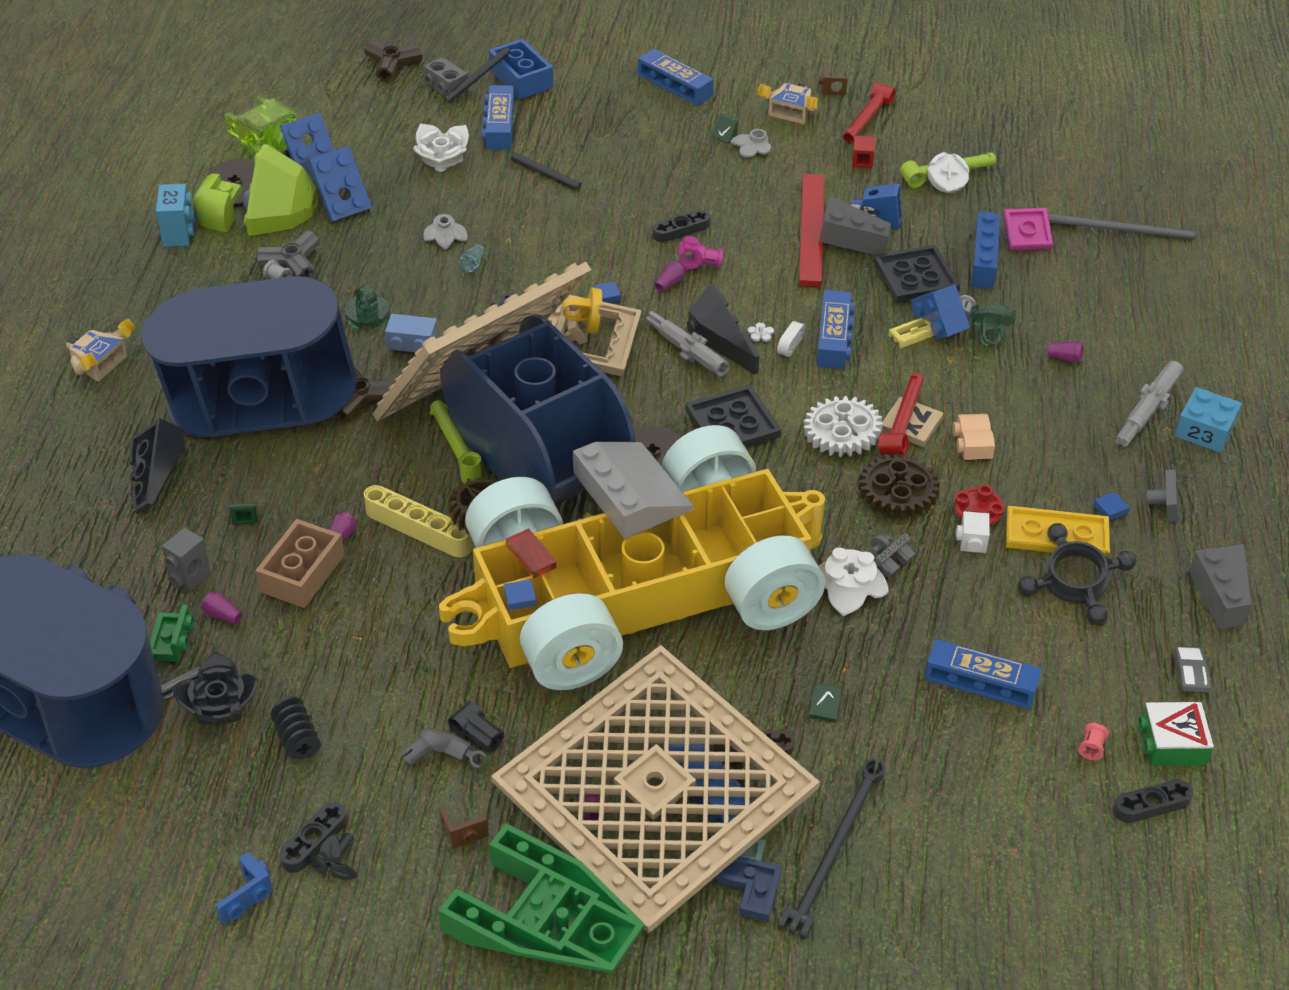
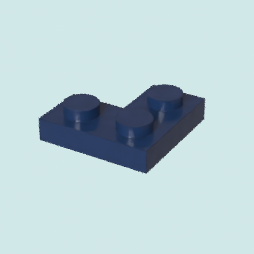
[717,856,782,922]

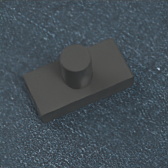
[1147,469,1178,523]

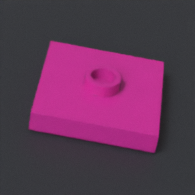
[1002,208,1053,251]

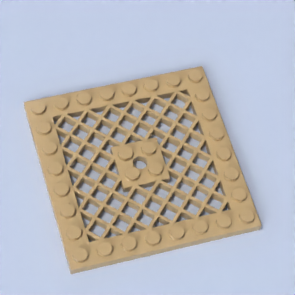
[373,262,591,422]
[491,645,820,933]

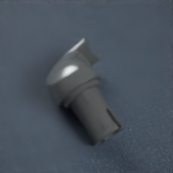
[400,727,487,768]

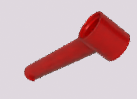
[842,82,896,143]
[878,373,924,455]

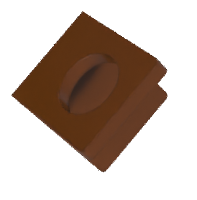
[819,63,848,95]
[438,805,489,849]

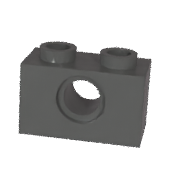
[162,527,211,593]

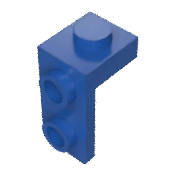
[216,852,273,925]

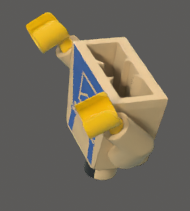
[757,83,818,124]
[66,319,136,382]

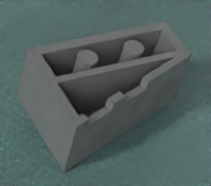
[819,195,891,255]
[1189,544,1251,629]

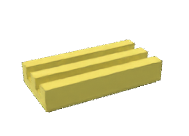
[888,318,935,348]

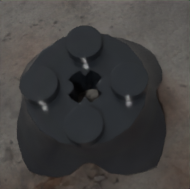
[171,652,259,725]

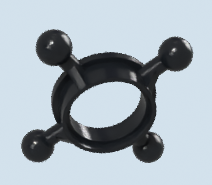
[1017,523,1136,625]

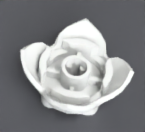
[413,123,469,171]
[819,548,889,616]

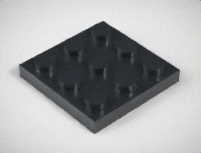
[873,245,960,303]
[685,385,782,447]

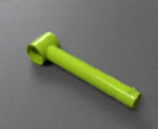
[900,152,996,188]
[430,400,483,484]

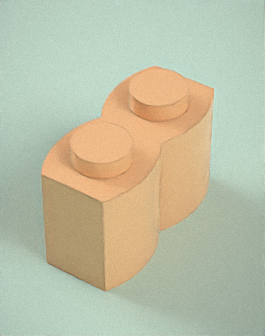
[953,414,995,460]

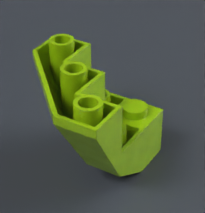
[244,144,318,236]

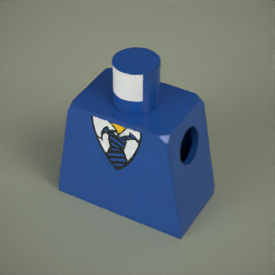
[851,183,902,230]

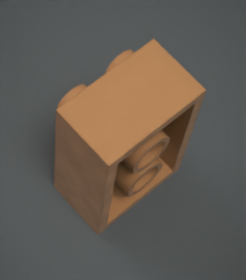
[255,519,345,608]

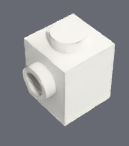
[956,511,990,553]

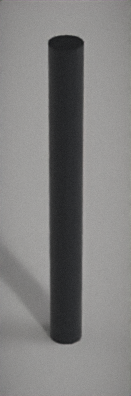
[445,46,511,103]
[511,152,582,190]

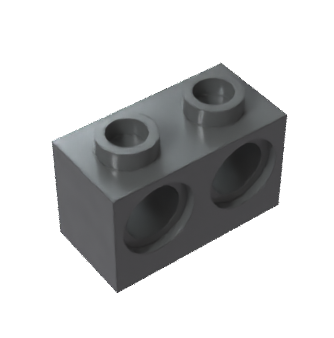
[424,57,469,96]

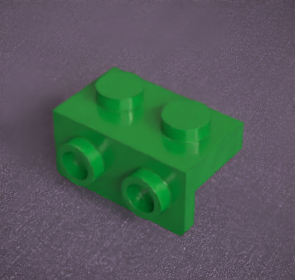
[150,604,195,662]

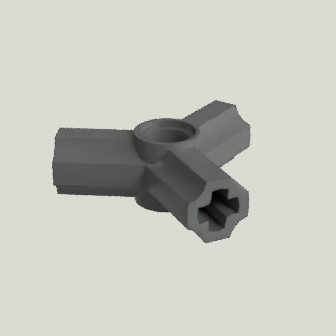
[257,230,320,278]

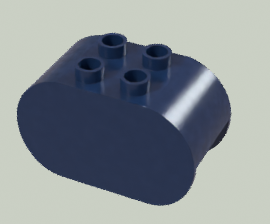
[142,276,357,437]
[440,314,636,505]
[0,555,164,768]

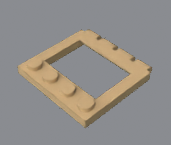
[548,295,641,376]

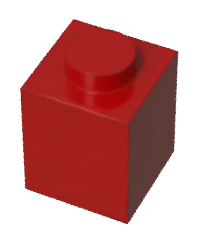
[852,135,875,169]

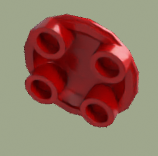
[954,484,1005,525]

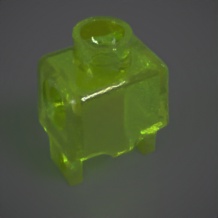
[225,95,296,154]

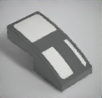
[1173,646,1210,692]

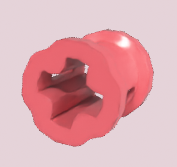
[1078,723,1109,761]

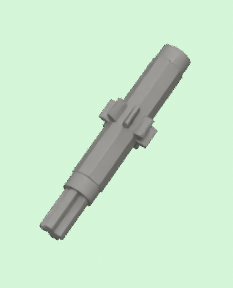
[645,311,730,376]
[1115,361,1184,447]

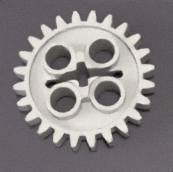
[804,396,883,457]

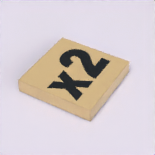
[882,397,944,447]

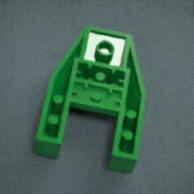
[438,823,644,974]

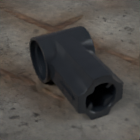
[447,701,504,752]

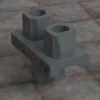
[870,533,915,579]

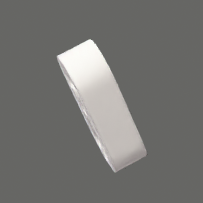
[777,321,805,357]

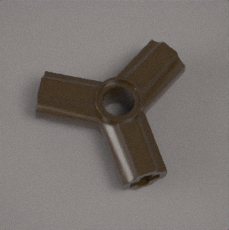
[364,40,423,82]
[334,367,396,423]

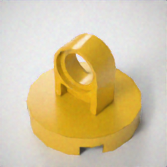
[562,287,602,334]

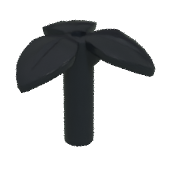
[309,833,357,880]

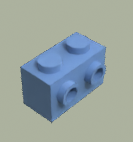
[385,314,438,352]

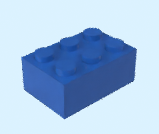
[488,39,554,99]

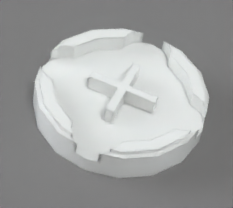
[927,152,969,193]

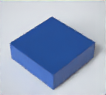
[593,281,621,303]
[1093,492,1130,521]
[504,579,536,610]

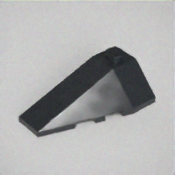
[687,284,760,375]
[129,418,185,514]

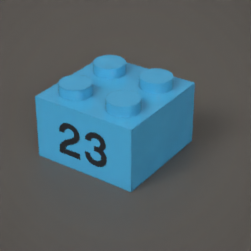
[156,184,195,247]
[1175,387,1242,453]

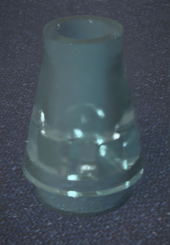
[459,244,485,272]

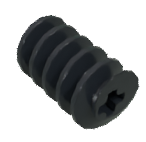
[270,696,321,759]

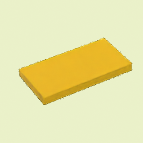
[1006,506,1110,558]

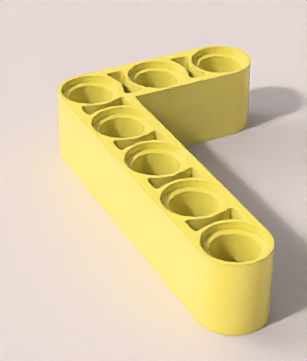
[364,485,475,557]

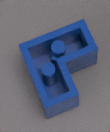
[911,285,970,339]

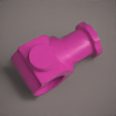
[678,236,723,270]

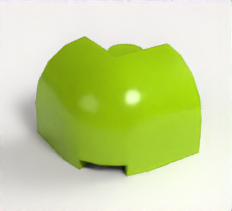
[193,174,242,233]

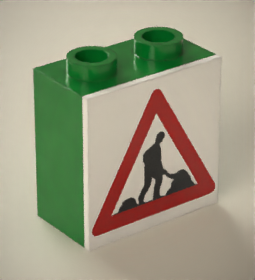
[1138,702,1214,766]

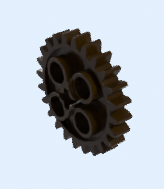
[858,453,940,519]

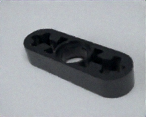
[653,210,710,242]
[1113,779,1194,823]
[280,802,347,873]

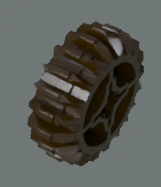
[448,476,499,535]

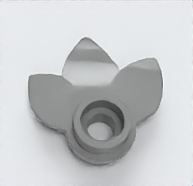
[730,129,771,158]
[424,214,467,250]

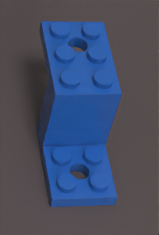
[279,113,372,222]

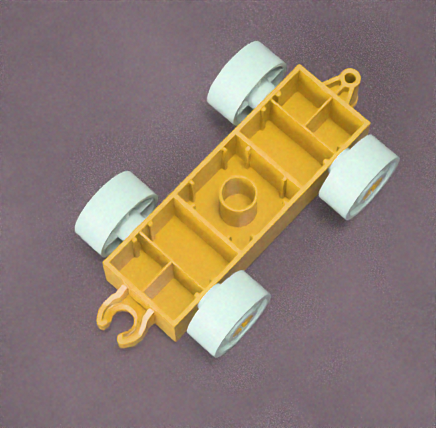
[439,425,825,690]

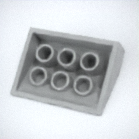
[573,442,694,539]

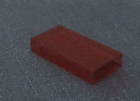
[506,528,557,579]

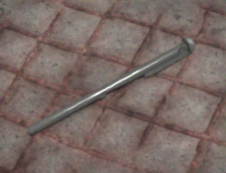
[1029,207,1195,240]

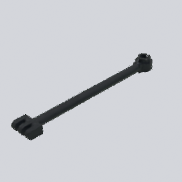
[778,758,885,939]

